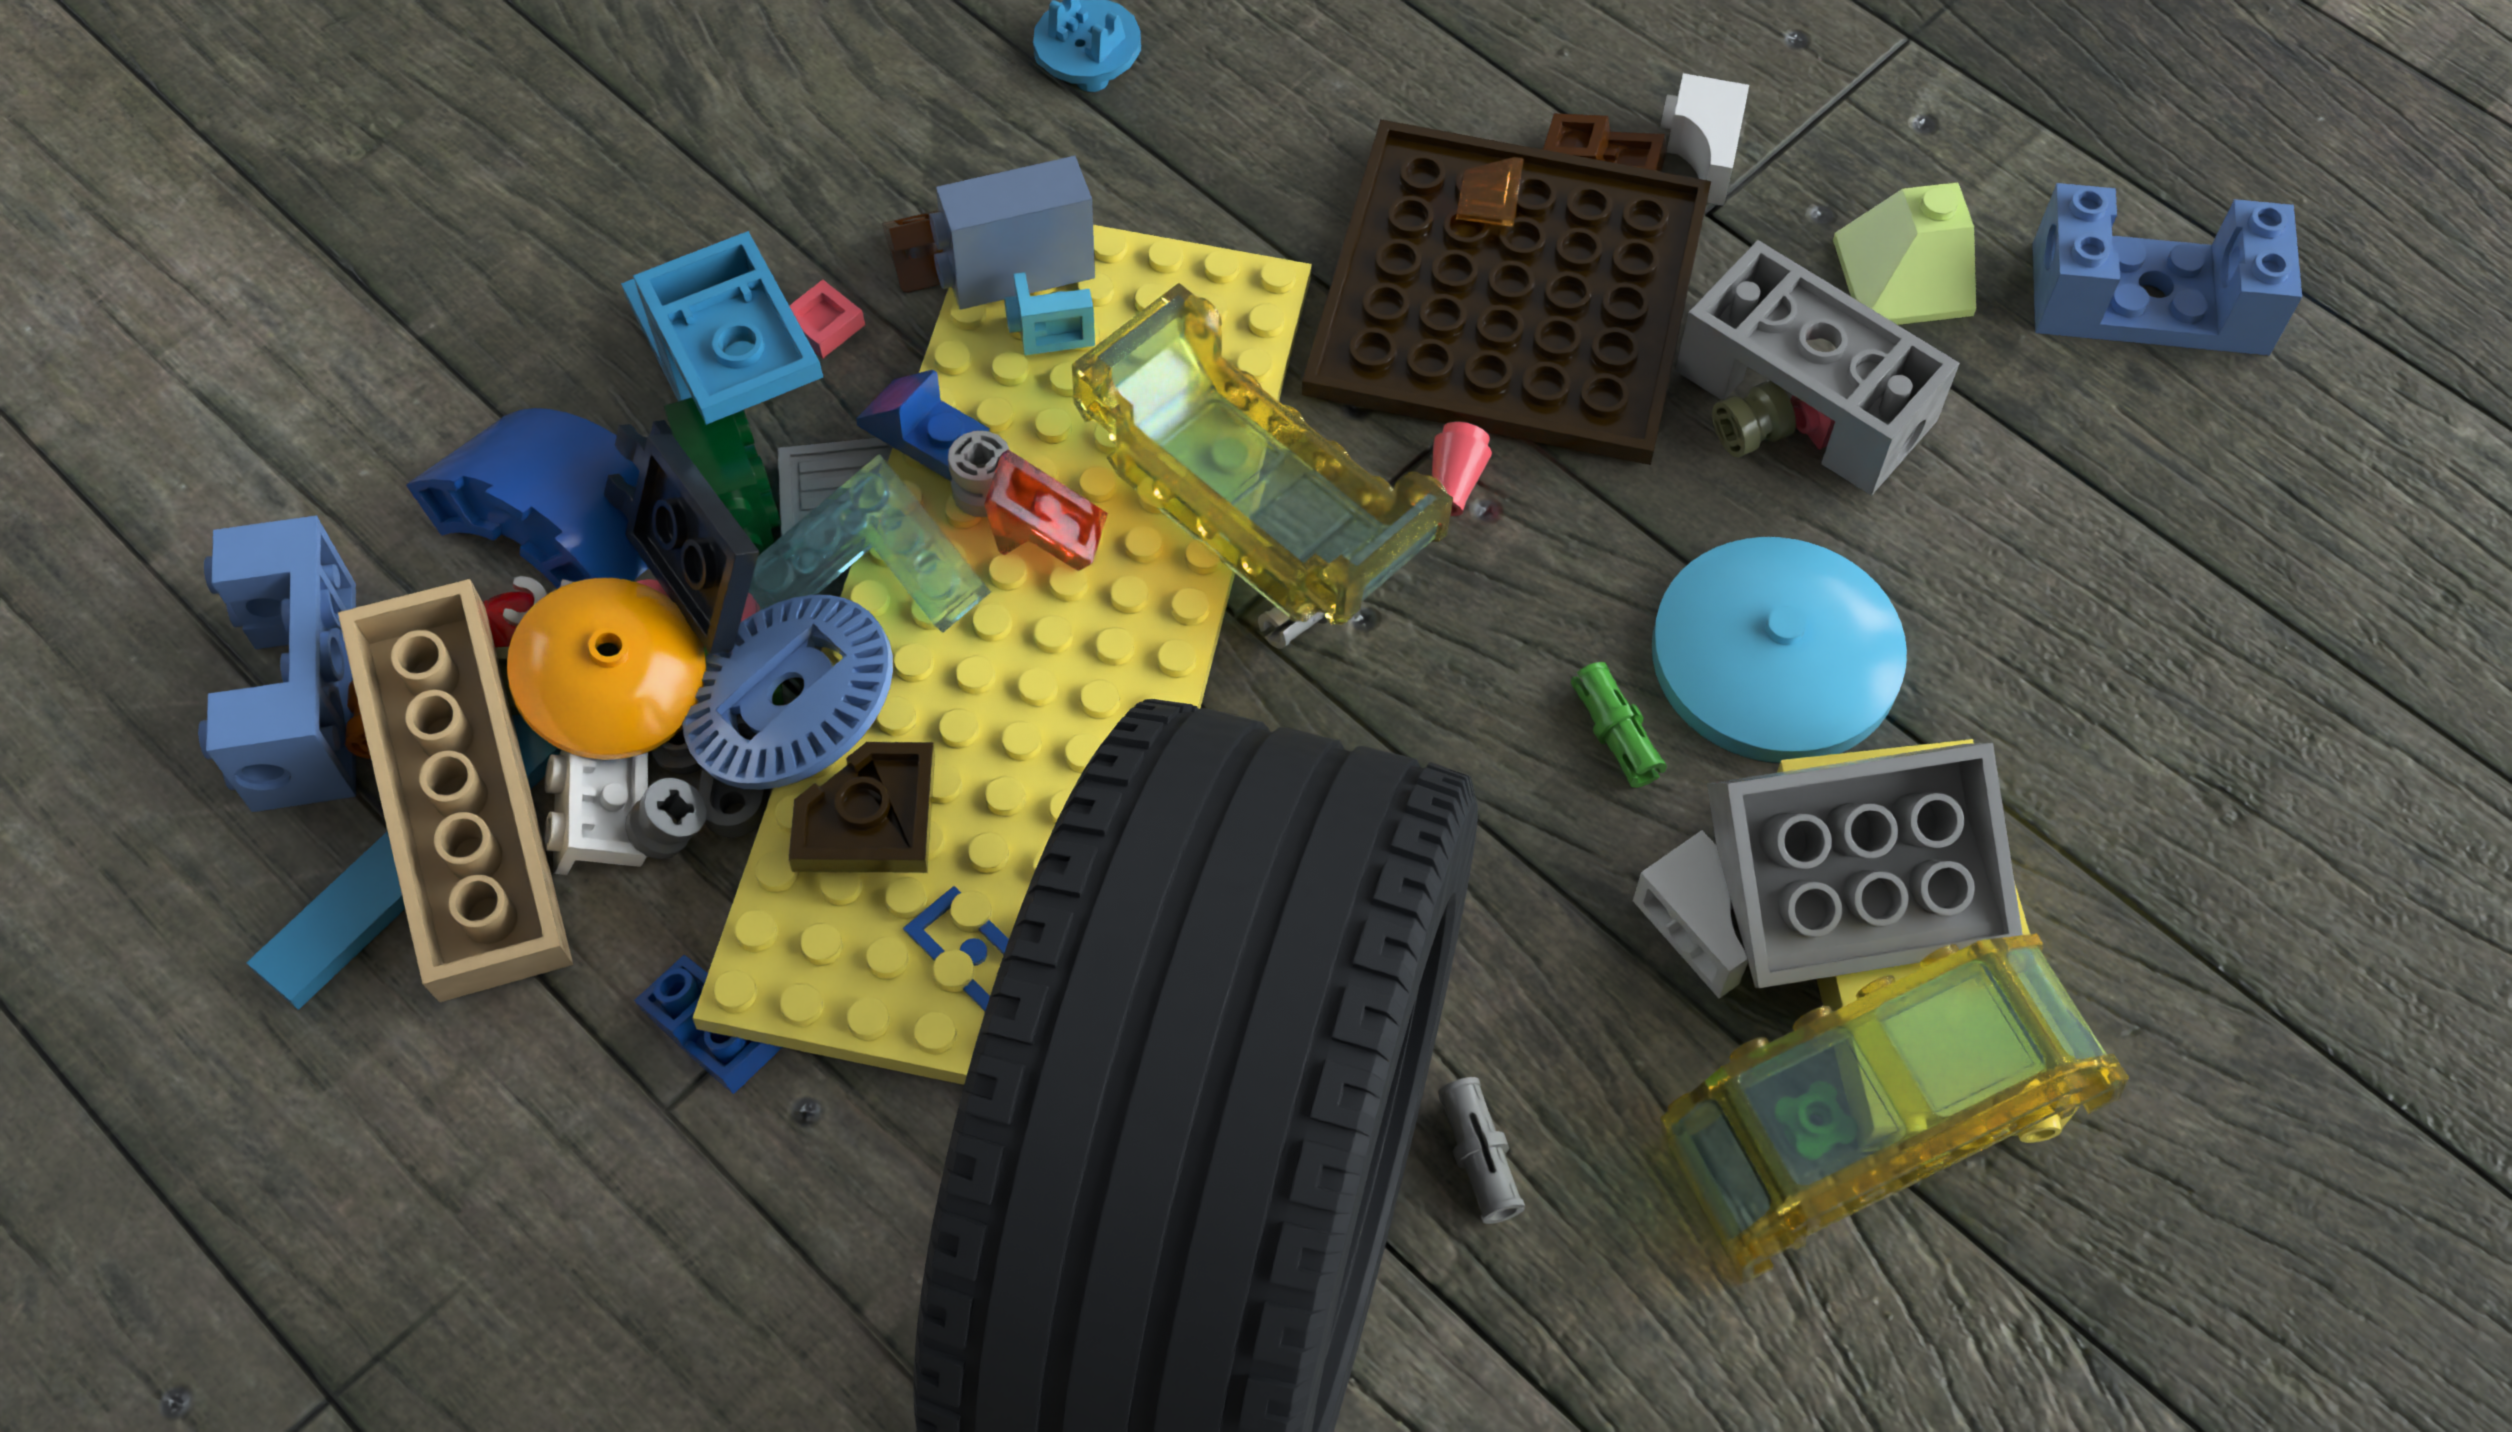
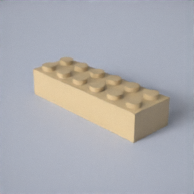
[338,579,573,1002]

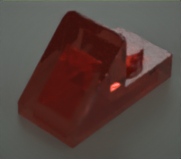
[984,449,1108,572]

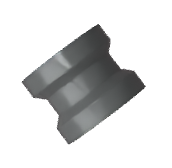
[625,778,707,859]

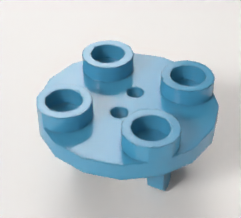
[1033,0,1141,92]

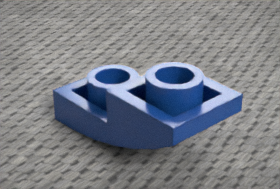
[634,955,783,1094]

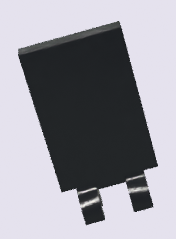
[604,420,759,654]

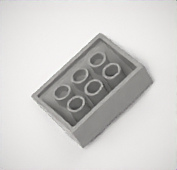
[1707,743,2024,988]

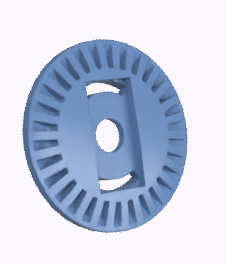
[682,595,893,790]

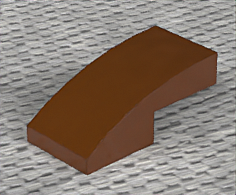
[1543,113,1667,172]

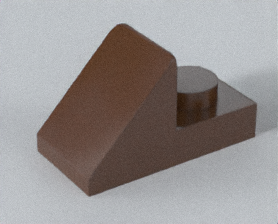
[882,210,943,292]

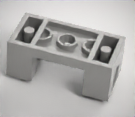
[1675,240,1960,496]

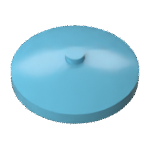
[1652,537,1907,763]

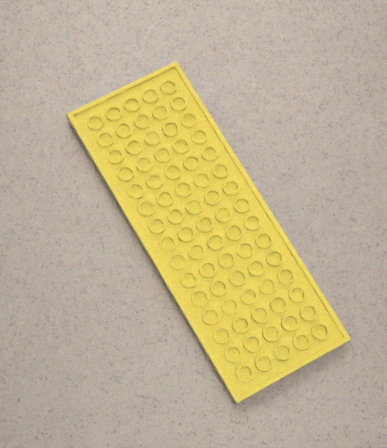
[693,225,1312,1085]

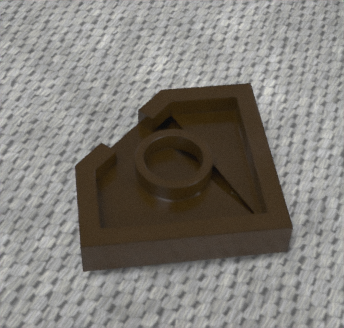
[789,742,935,873]

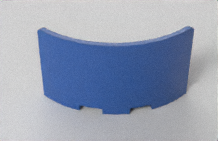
[406,408,649,589]

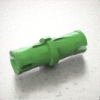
[1570,662,1667,788]

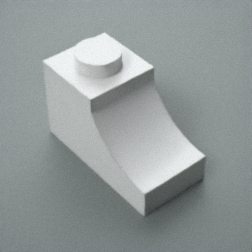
[1660,73,1749,206]
[1633,830,1748,998]

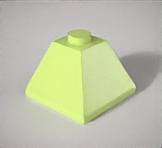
[1833,182,1976,325]

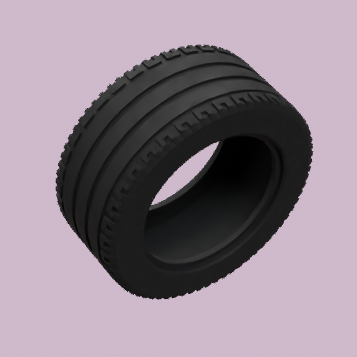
[913,699,1478,1432]

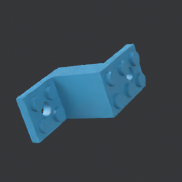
[621,231,823,425]

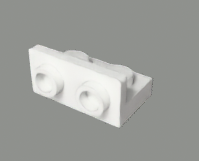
[543,750,648,875]

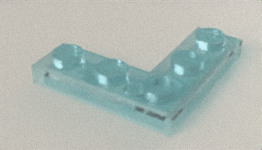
[749,454,991,633]

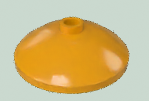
[507,578,706,760]

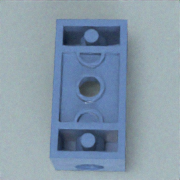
[2032,183,2302,356]
[198,515,356,812]

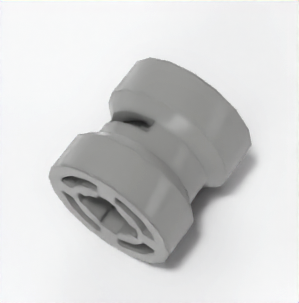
[948,431,1014,517]

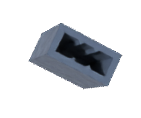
[929,156,1095,310]

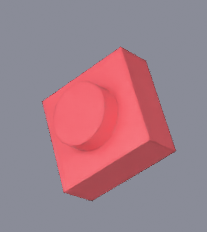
[789,279,865,359]

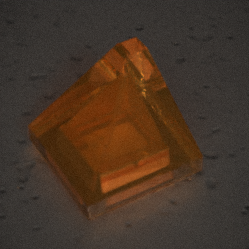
[1456,157,1524,227]

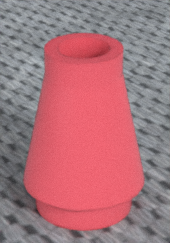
[1428,422,1492,516]

